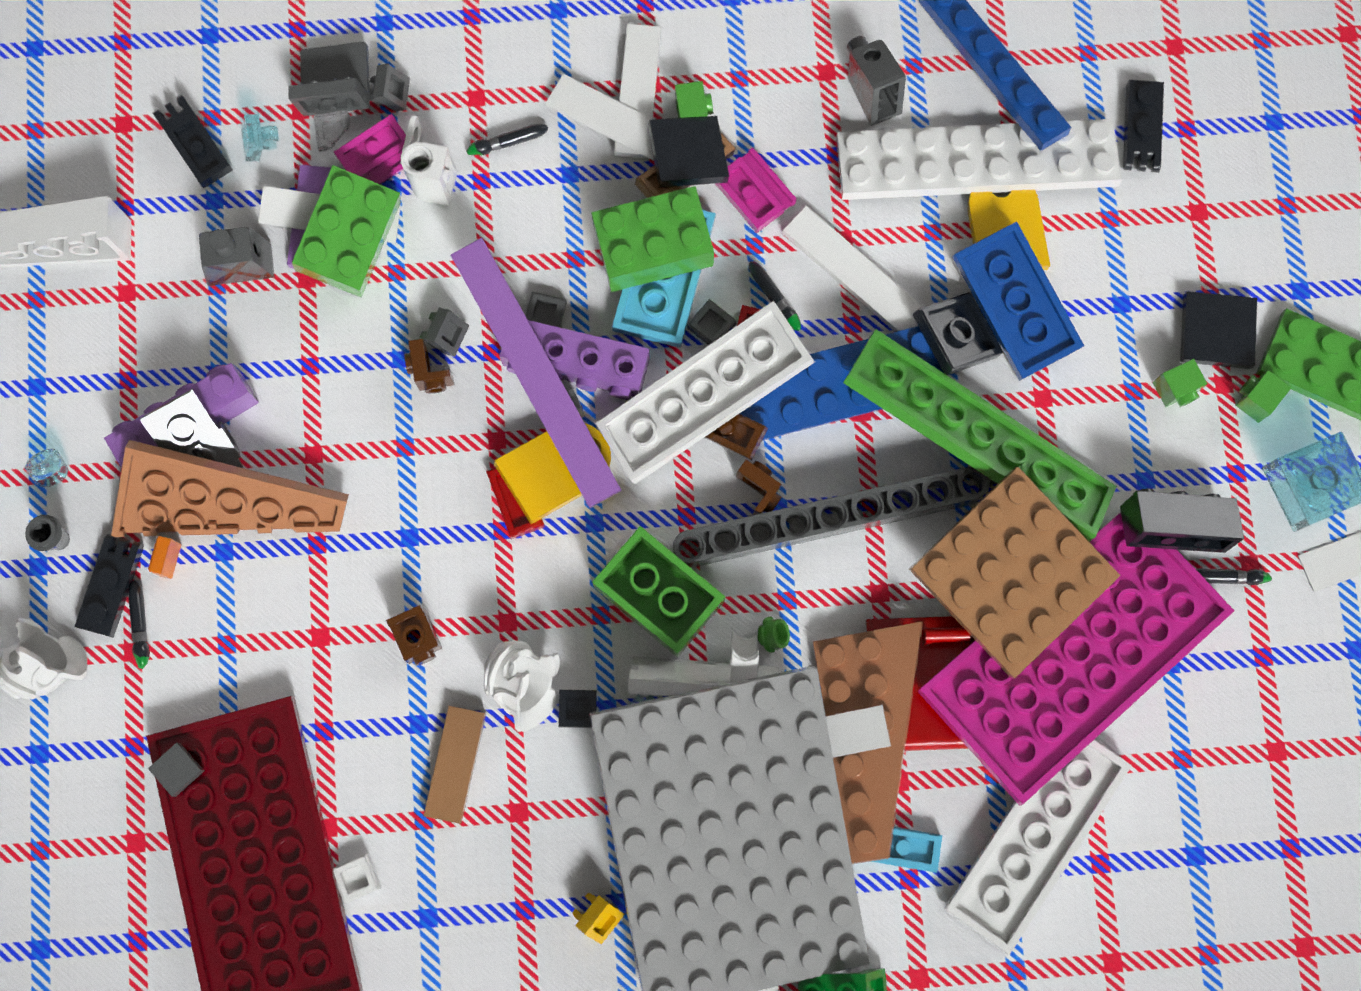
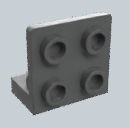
[288,42,370,116]

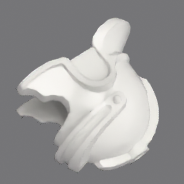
[0,618,87,699]
[484,640,560,732]

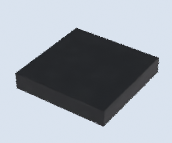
[648,116,729,187]
[1180,291,1257,369]
[912,292,1004,376]

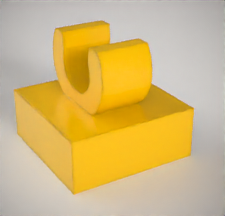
[572,893,625,945]

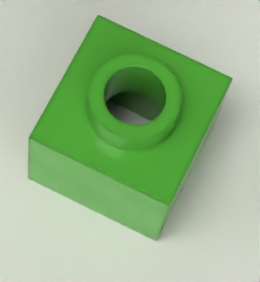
[675,81,713,118]
[1152,359,1207,407]
[1235,370,1292,423]

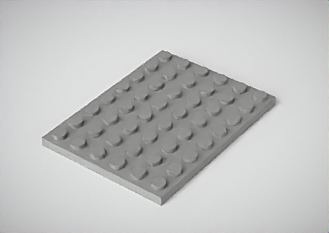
[589,666,870,991]

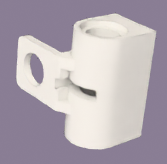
[401,114,457,206]

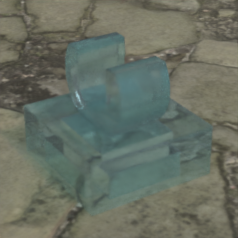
[241,114,279,162]

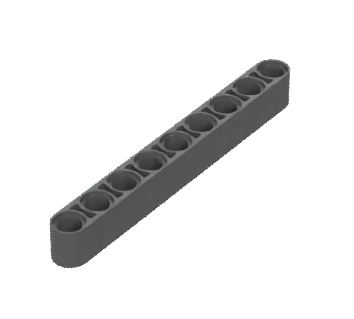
[673,467,990,568]

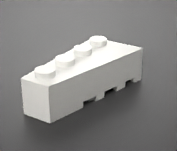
[0,195,131,267]

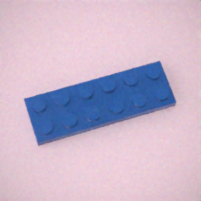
[739,326,944,441]

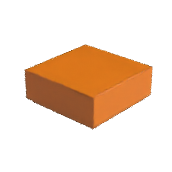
[148,536,182,579]

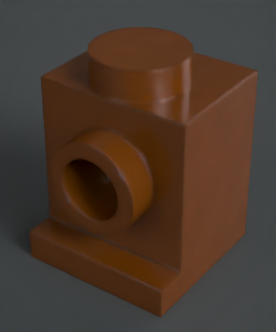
[386,605,443,666]

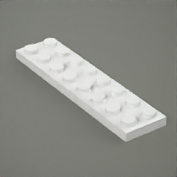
[836,119,1122,200]

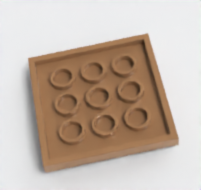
[909,467,1121,679]

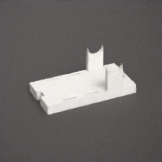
[628,628,779,696]

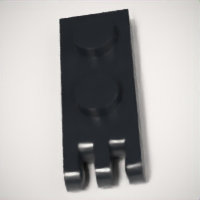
[1123,80,1164,173]
[153,95,233,189]
[74,534,144,638]

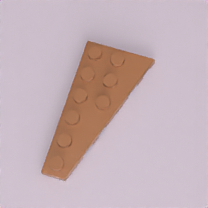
[111,440,349,537]
[813,622,923,864]

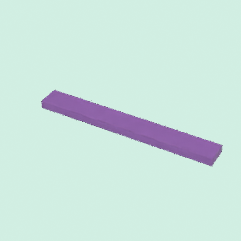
[451,238,622,508]

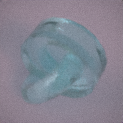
[25,448,68,487]

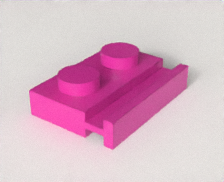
[334,114,406,185]
[715,147,797,233]

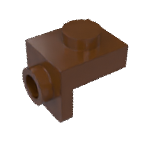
[404,339,454,394]
[736,460,782,515]

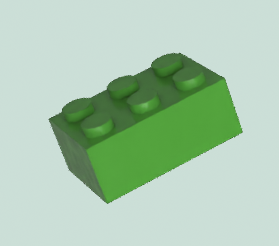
[292,165,401,298]
[591,186,714,292]
[592,526,725,658]

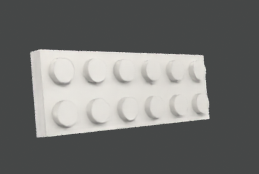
[595,301,815,484]
[944,740,1132,955]

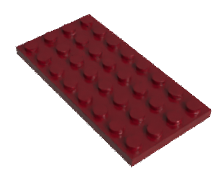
[146,696,363,991]

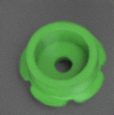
[757,616,790,653]

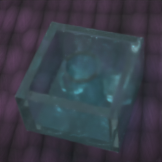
[1262,431,1361,532]

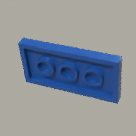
[952,222,1085,381]

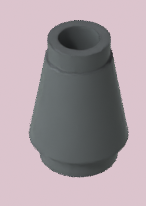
[25,515,70,551]

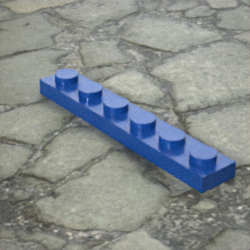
[919,0,1071,151]

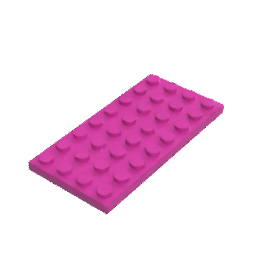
[918,512,1235,806]

